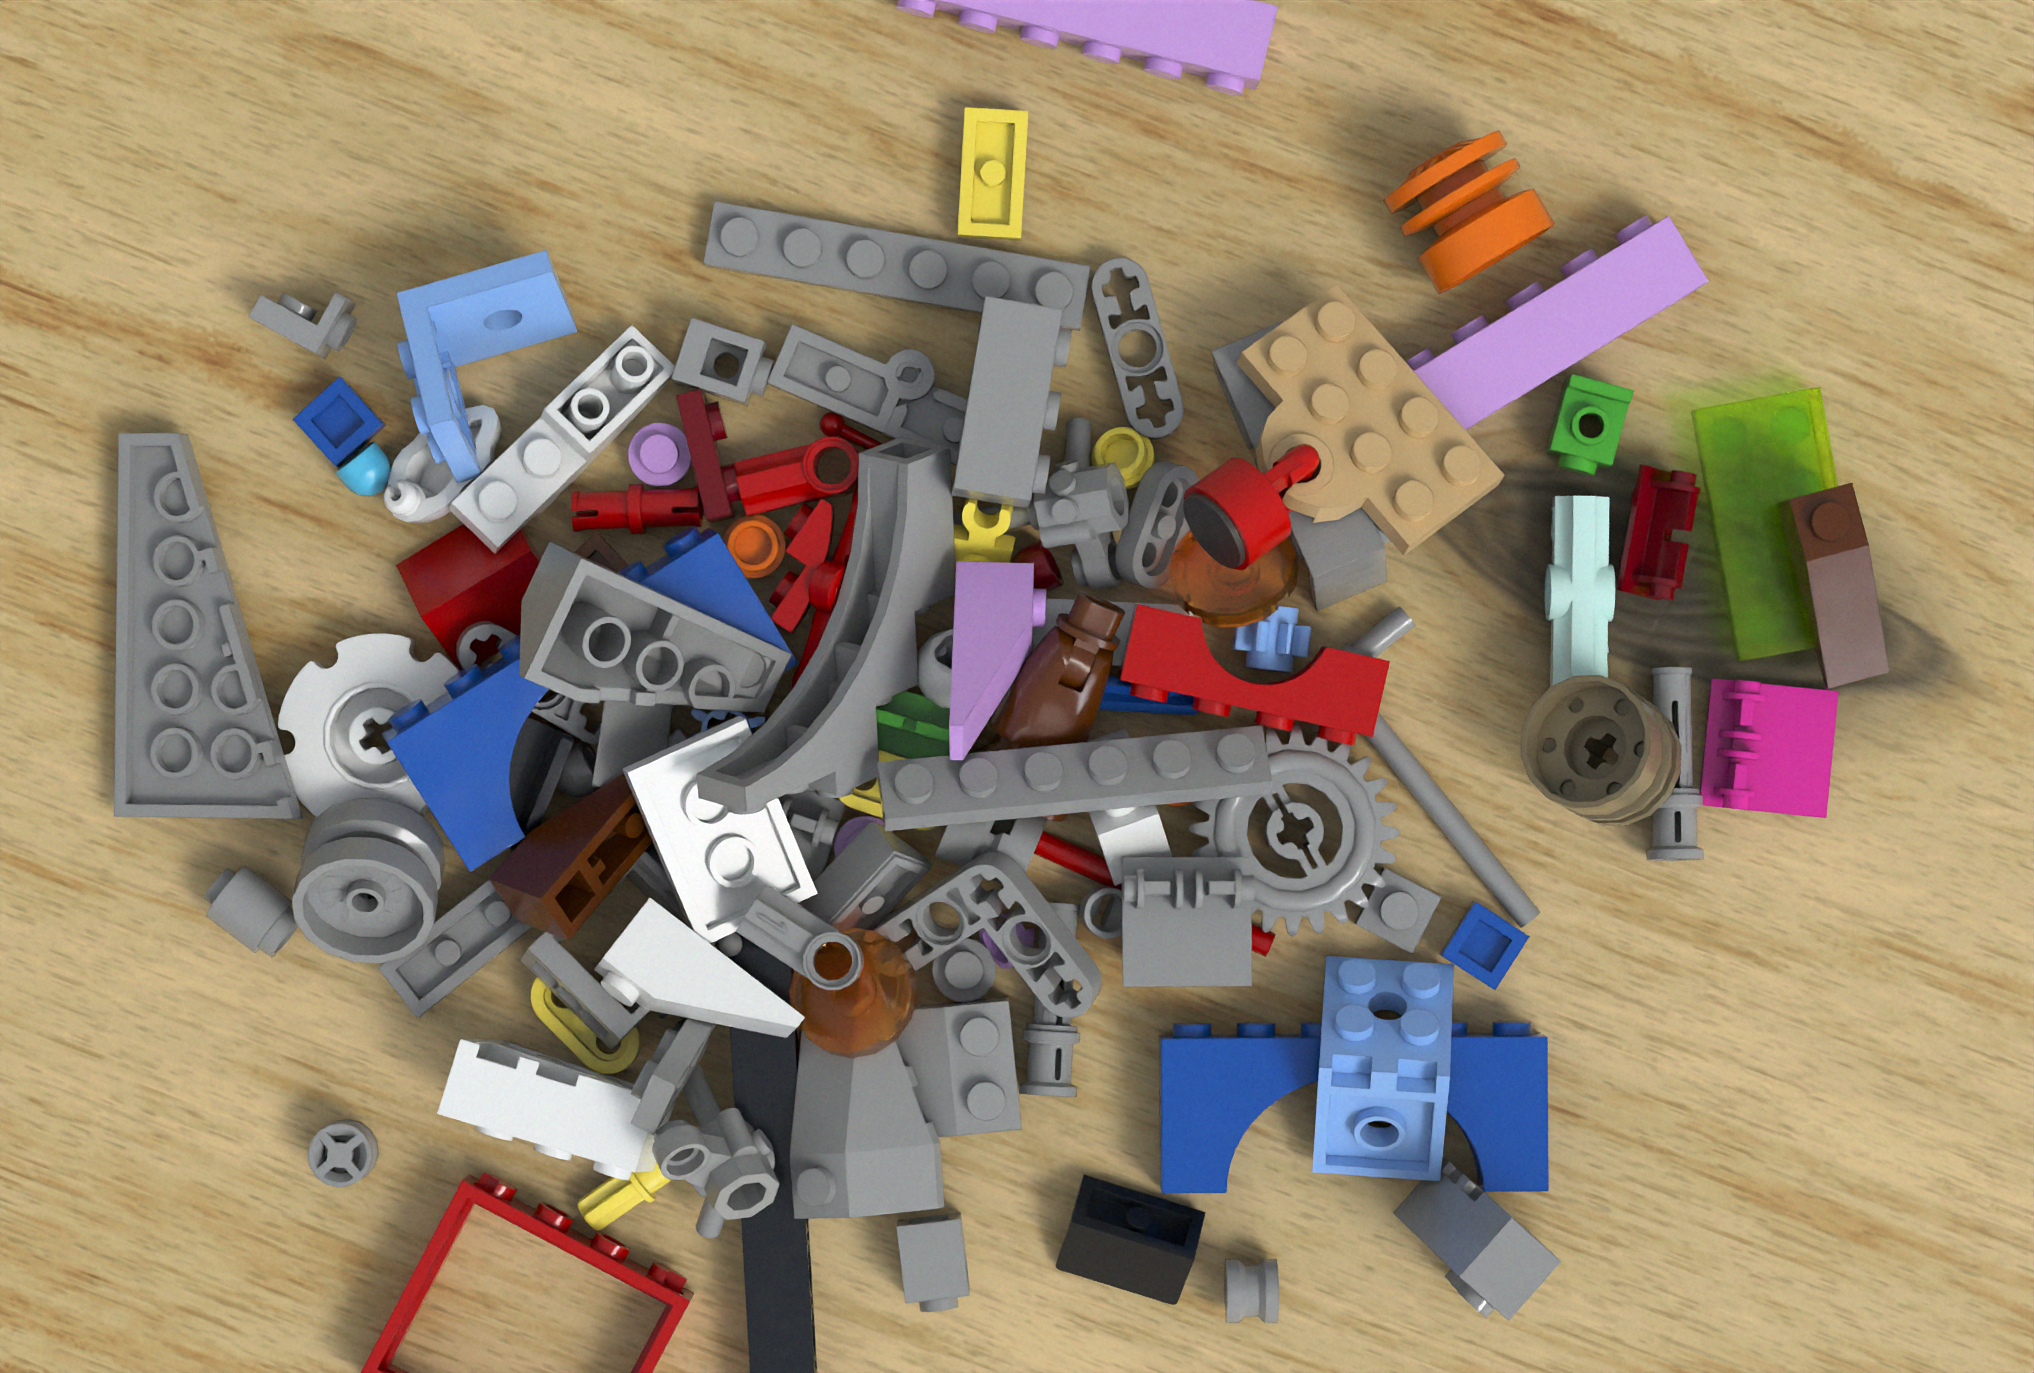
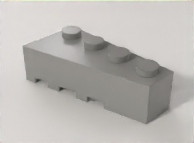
[1212,321,1390,611]

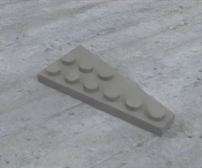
[114,433,303,819]

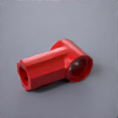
[734,436,860,517]

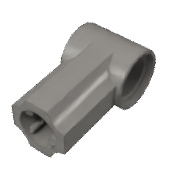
[736,884,864,990]

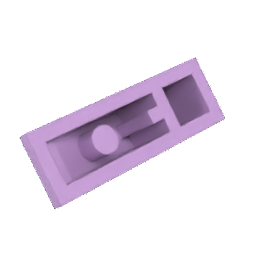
[949,561,1046,760]

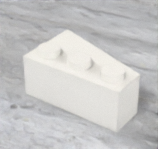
[437,1039,675,1180]

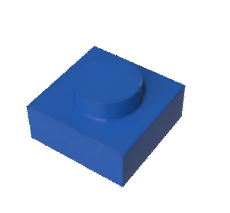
[293,376,386,468]
[1439,901,1530,990]

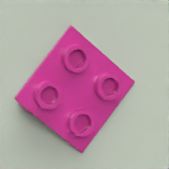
[1700,679,1839,818]

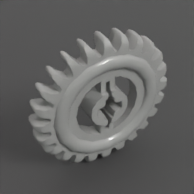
[1188,725,1400,936]

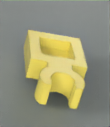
[954,498,1015,578]

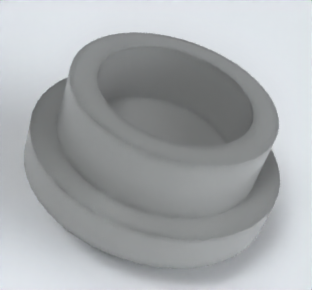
[932,938,996,1002]

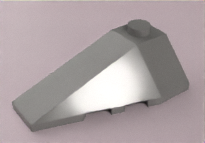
[519,541,792,713]

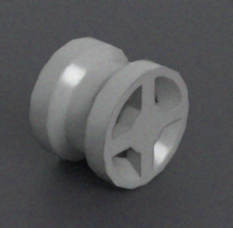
[308,1119,379,1187]
[1224,1259,1279,1323]

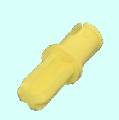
[577,1162,671,1231]

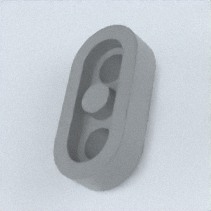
[1115,461,1199,589]

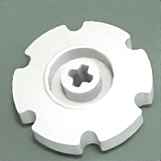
[278,633,462,818]

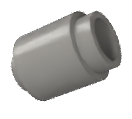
[204,866,298,958]

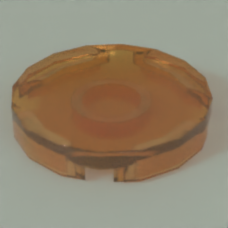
[1169,532,1299,627]
[789,927,918,1058]

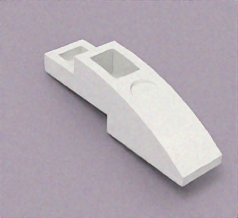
[449,325,675,554]

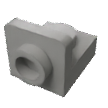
[248,292,357,360]

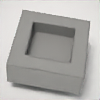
[1354,867,1442,954]

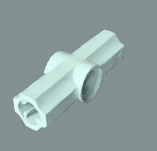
[1544,496,1615,687]

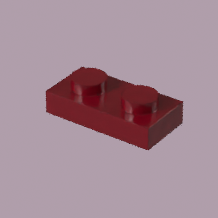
[676,389,741,523]

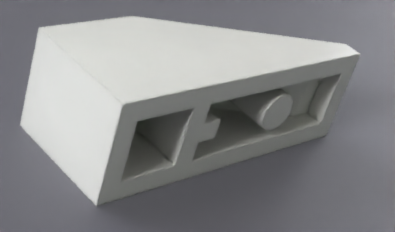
[594,898,805,1038]

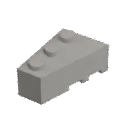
[952,296,1072,508]
[1393,1156,1561,1321]

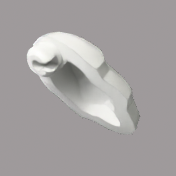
[384,405,502,524]

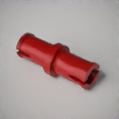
[571,484,703,535]

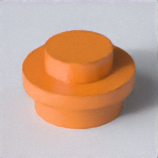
[723,515,786,579]

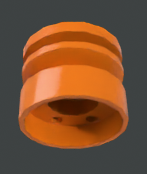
[1383,130,1555,294]

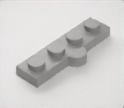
[767,324,967,466]

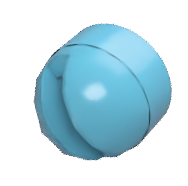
[335,441,391,496]

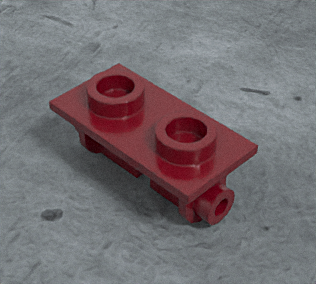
[1616,464,1701,601]

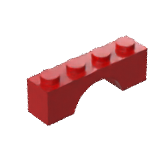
[1118,604,1390,746]

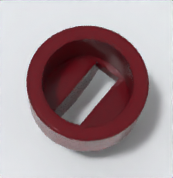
[1011,539,1064,593]

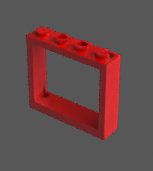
[361,1172,694,1373]

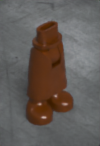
[971,592,1125,822]

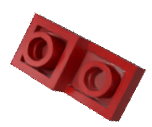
[768,498,835,635]

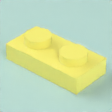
[957,107,1028,241]

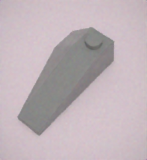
[790,952,945,1219]

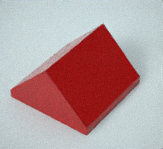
[396,524,541,670]

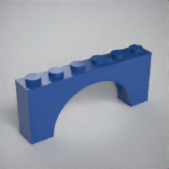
[382,526,798,872]
[1159,1021,1549,1193]

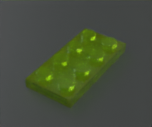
[1691,387,1838,661]

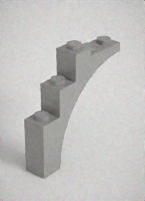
[697,437,956,815]

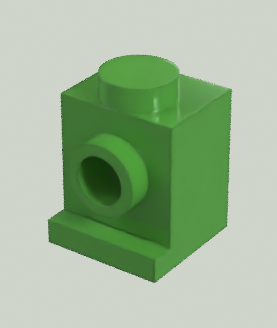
[1545,374,1634,476]

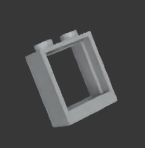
[520,848,718,1050]

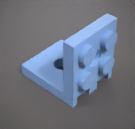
[397,250,578,483]
[1312,956,1454,1181]

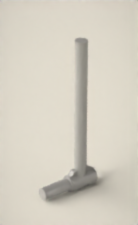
[1338,606,1540,928]

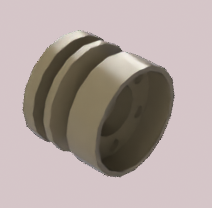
[1521,675,1681,826]

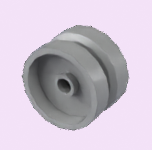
[292,798,445,963]

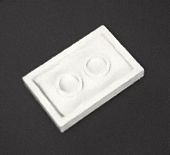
[622,715,818,943]

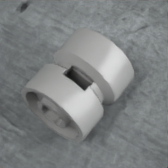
[935,816,1047,885]

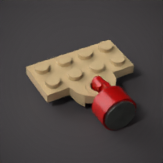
[1183,284,1504,570]

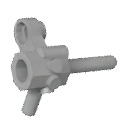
[953,418,1129,591]
[652,1063,779,1238]

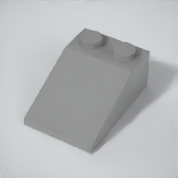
[891,997,1022,1137]

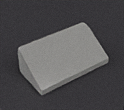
[592,701,674,788]
[797,822,933,953]

